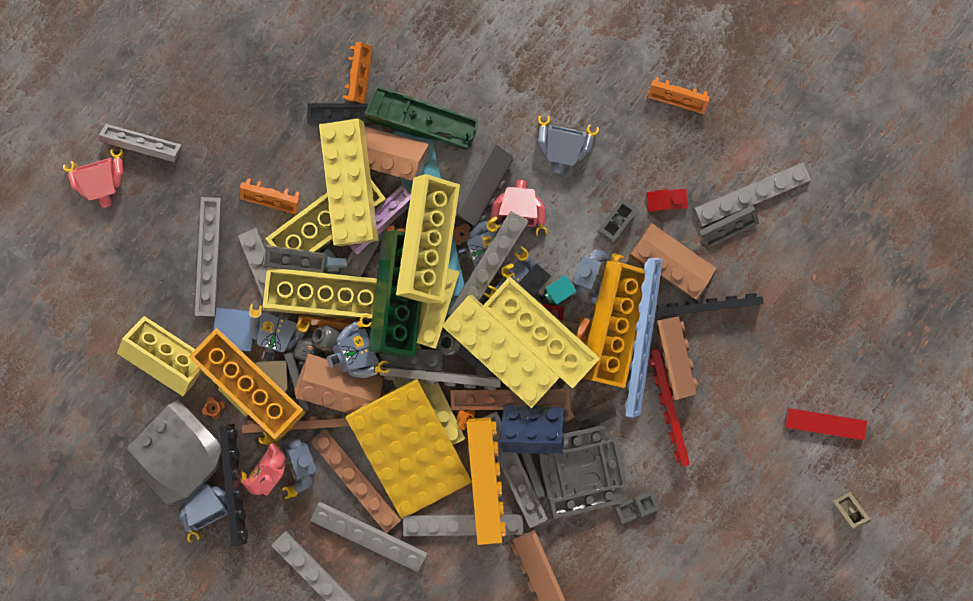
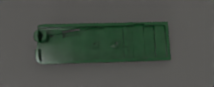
[365,85,478,150]

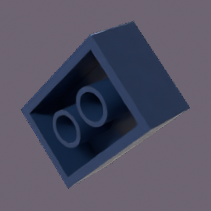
[500,405,565,454]

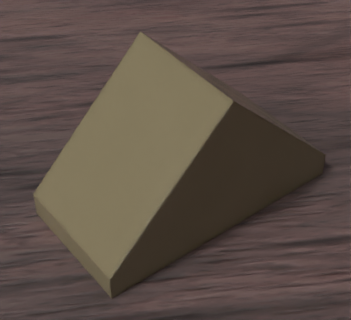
[256,361,290,392]
[833,492,871,531]

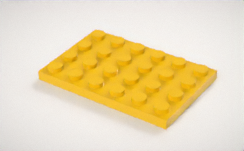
[346,379,472,519]

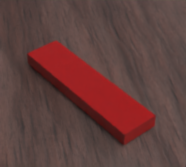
[785,408,867,440]

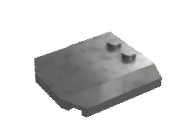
[123,399,221,506]
[537,425,626,519]

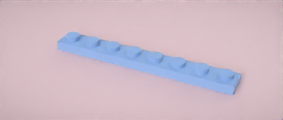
[625,258,663,418]

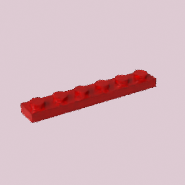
[648,349,690,467]

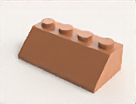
[365,127,430,181]
[629,223,716,300]
[654,316,698,400]
[294,354,383,414]
[511,529,566,601]

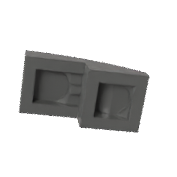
[613,491,660,524]

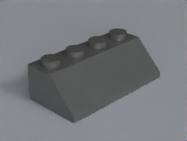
[455,143,515,228]

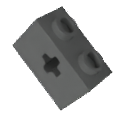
[597,198,638,243]

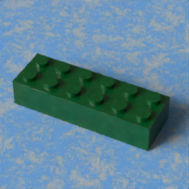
[368,230,422,358]

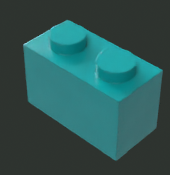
[543,274,576,306]

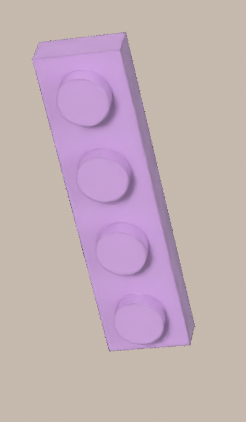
[349,185,411,255]

